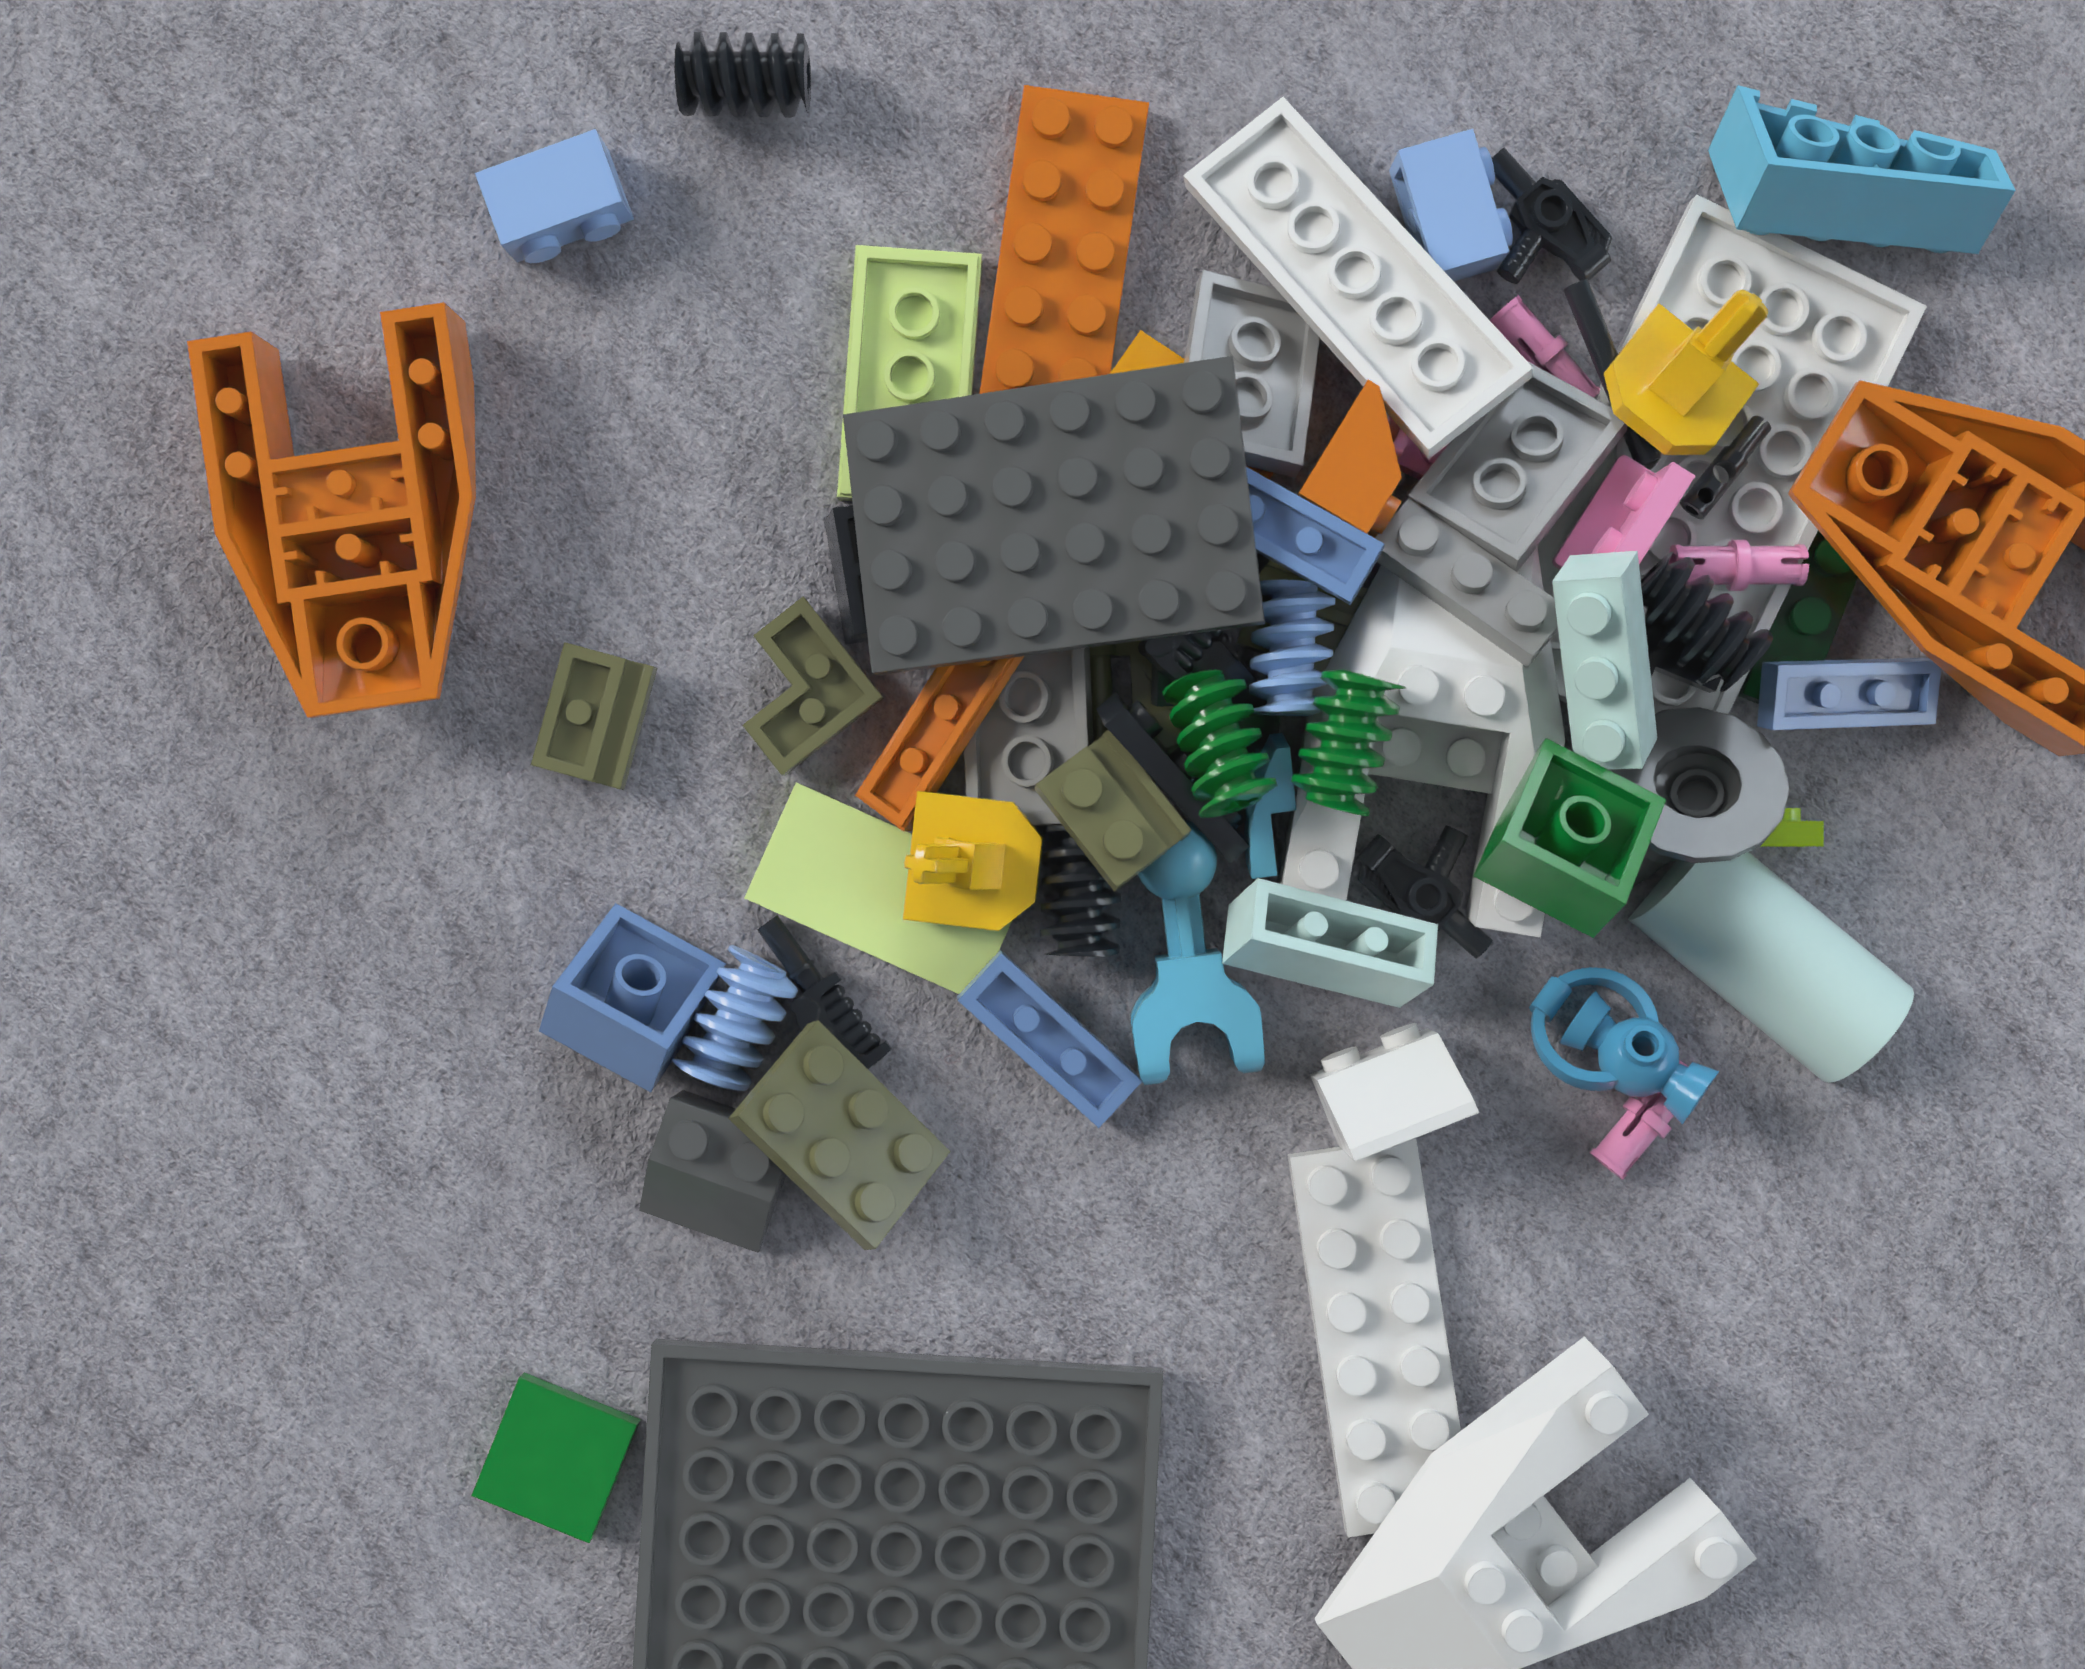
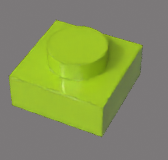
[1760,808,1824,847]

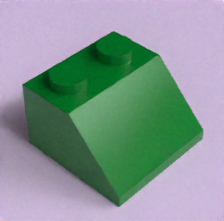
[1473,738,1667,938]

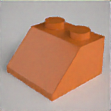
[1297,379,1402,538]

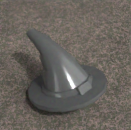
[1608,707,1790,888]

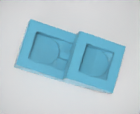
[1244,733,1296,879]

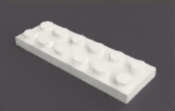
[1183,97,1533,459]
[1288,1138,1461,1537]

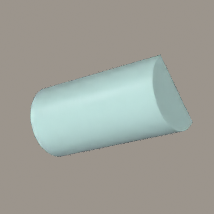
[1628,852,1914,1083]

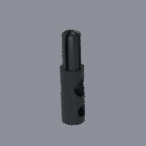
[1680,416,1771,520]

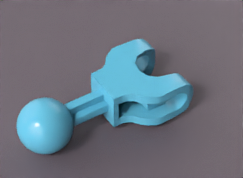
[1130,819,1265,1085]

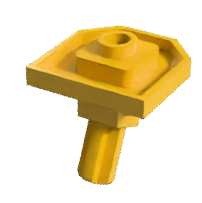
[1604,289,1768,455]
[903,791,1043,931]

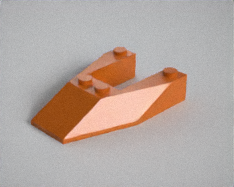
[187,302,476,718]
[1788,380,2085,756]

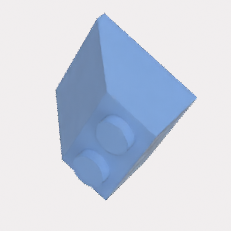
[539,903,726,1092]

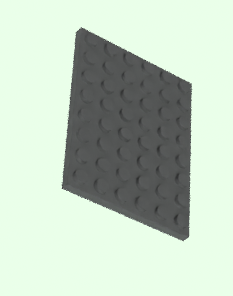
[633,1339,1163,1669]

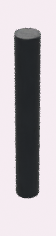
[1563,279,1661,466]

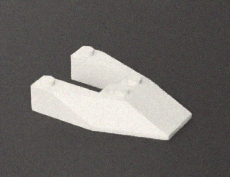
[1278,547,1565,938]
[1314,1336,1757,1669]

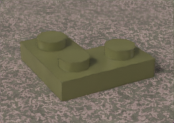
[742,596,884,776]

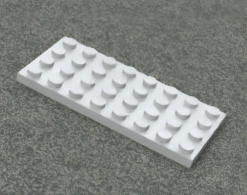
[1537,194,1927,714]

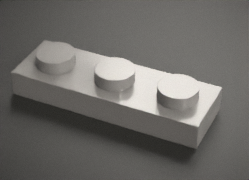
[1375,498,1558,668]

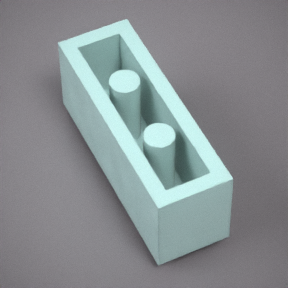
[1552,551,1657,769]
[1222,878,1438,1008]

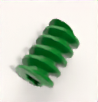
[1162,669,1278,818]
[1291,669,1406,816]

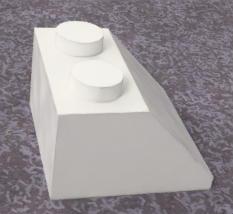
[1310,1023,1479,1162]

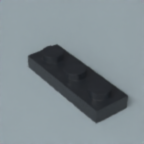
[1097,692,1250,863]

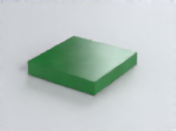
[471,1372,641,1543]

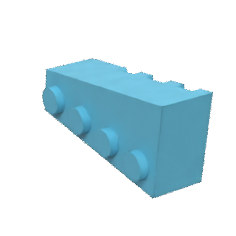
[1708,85,2016,254]

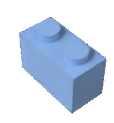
[475,129,634,263]
[1389,129,1513,281]

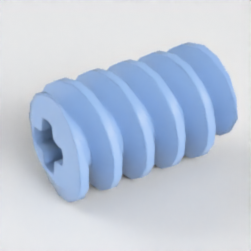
[1249,579,1335,716]
[672,945,798,1091]

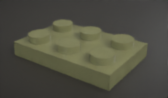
[728,1020,951,1250]

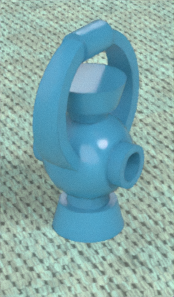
[1529,967,1719,1125]

